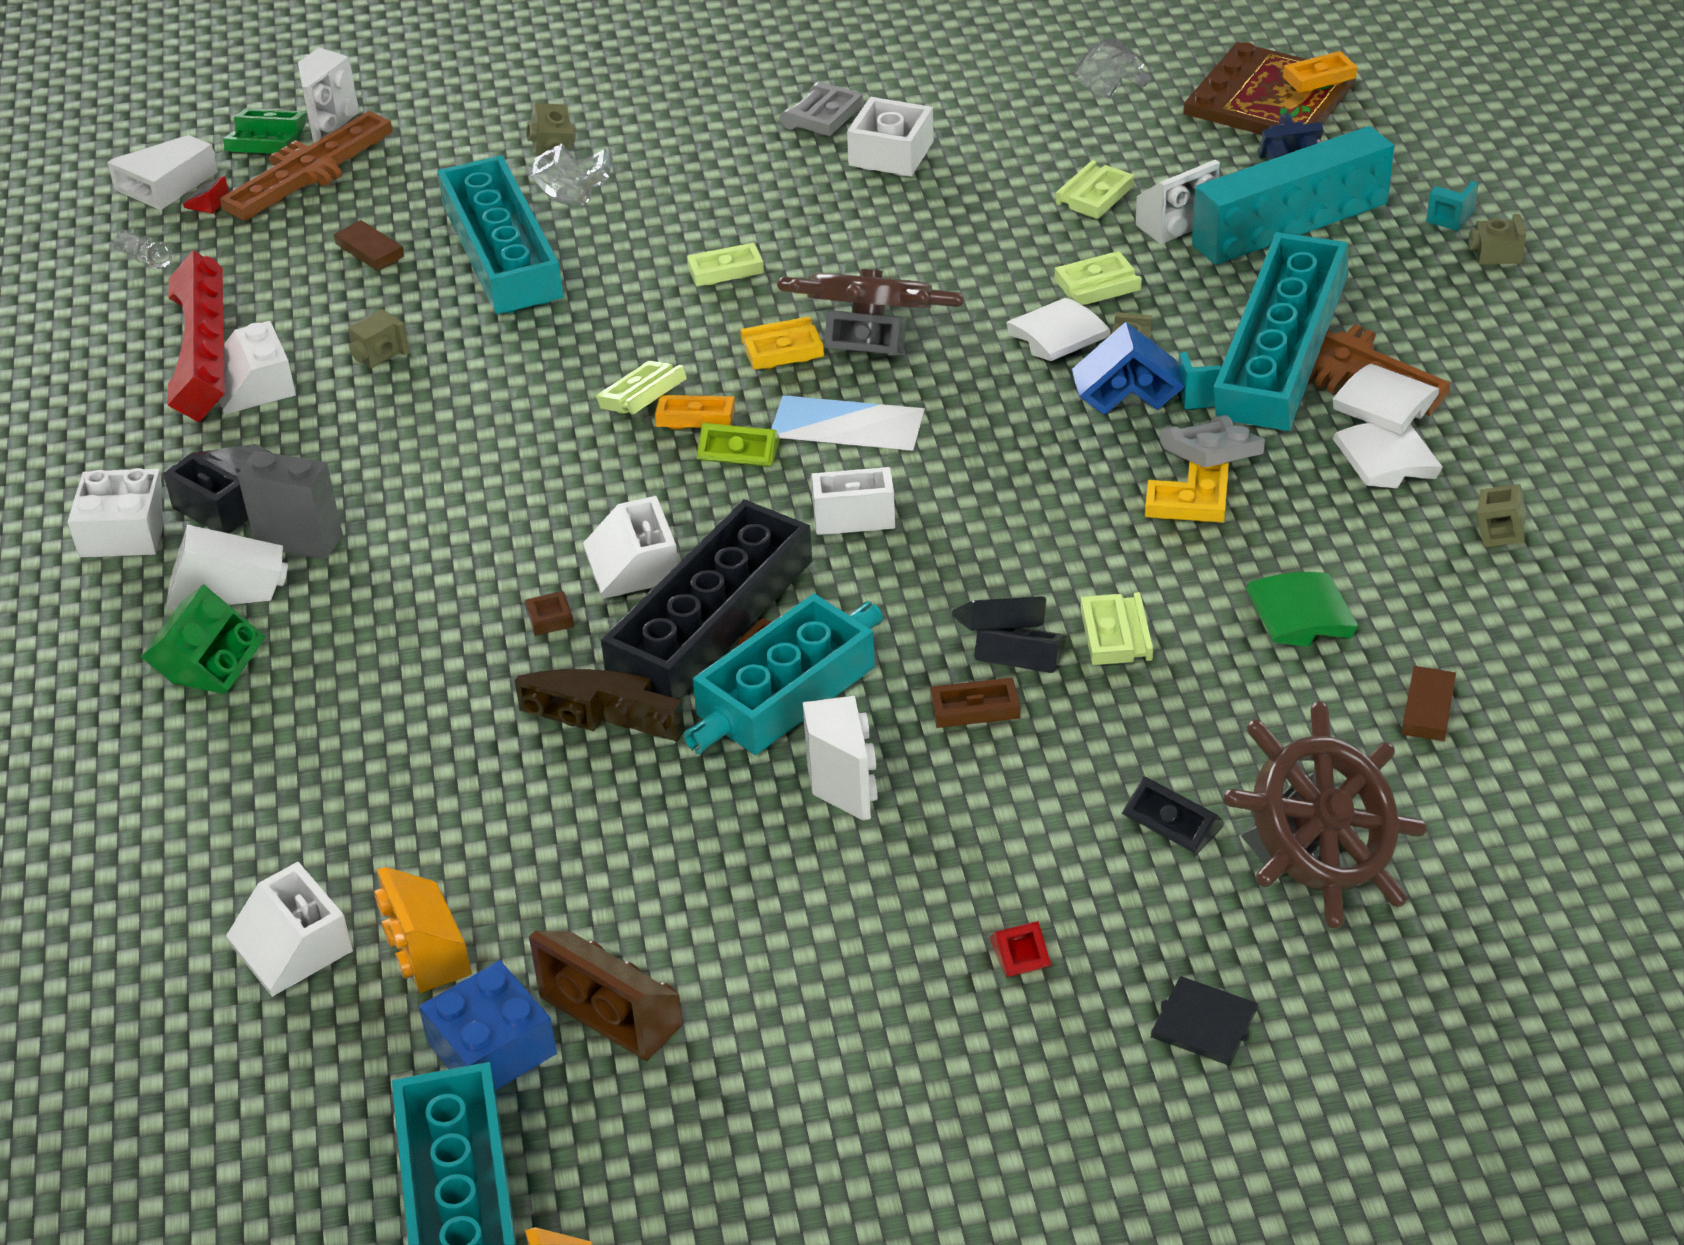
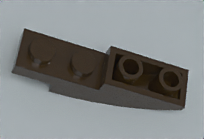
[514,669,685,742]

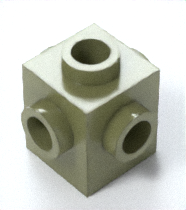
[526,103,576,157]

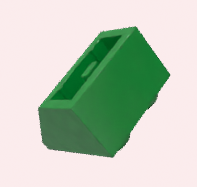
[140,584,266,694]

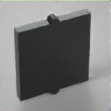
[1151,976,1258,1066]

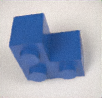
[1072,322,1185,415]

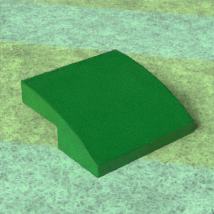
[223,108,307,154]
[1246,572,1358,647]

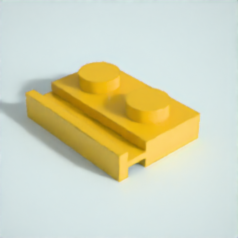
[740,316,824,370]

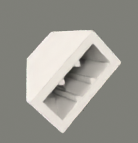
[107,135,218,210]
[166,524,288,610]

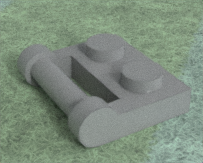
[780,82,864,136]
[1160,415,1265,467]

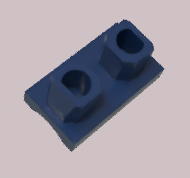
[1257,113,1324,160]

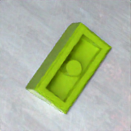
[696,423,780,467]

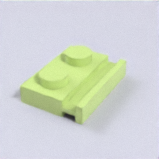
[1056,160,1134,219]
[1055,251,1142,305]
[596,361,687,414]
[1081,592,1153,665]

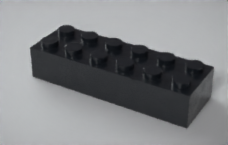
[601,499,812,699]

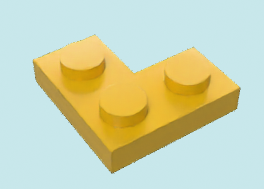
[1145,461,1229,523]

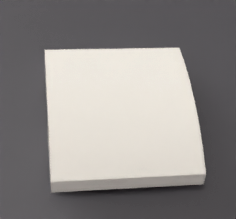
[1006,298,1111,361]
[1333,364,1439,435]
[1333,423,1443,489]

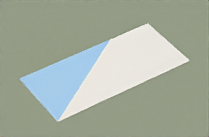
[771,395,925,451]

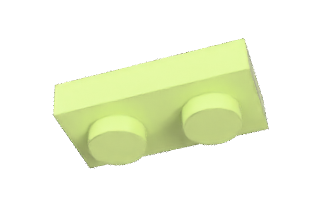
[687,243,764,287]

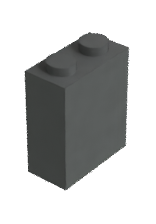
[238,451,343,559]

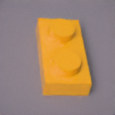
[1283,51,1358,93]
[655,395,735,430]

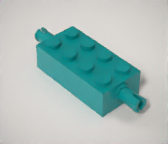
[683,593,883,756]

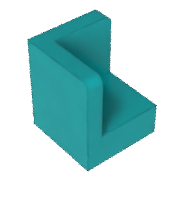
[1426,181,1479,231]
[1178,352,1222,410]

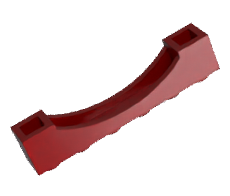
[167,250,225,422]

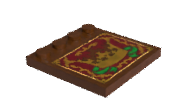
[1183,42,1356,135]

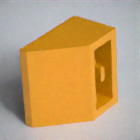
[374,867,472,994]

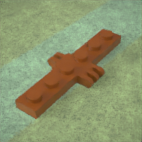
[220,111,393,221]
[1238,323,1450,417]

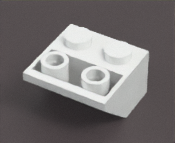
[298,47,359,142]
[1136,160,1220,244]
[810,467,895,535]
[68,468,163,557]
[583,496,678,599]
[803,696,878,820]
[226,862,353,997]

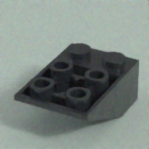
[163,444,274,534]

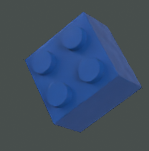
[419,960,557,1090]

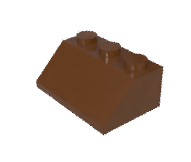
[529,930,683,1062]

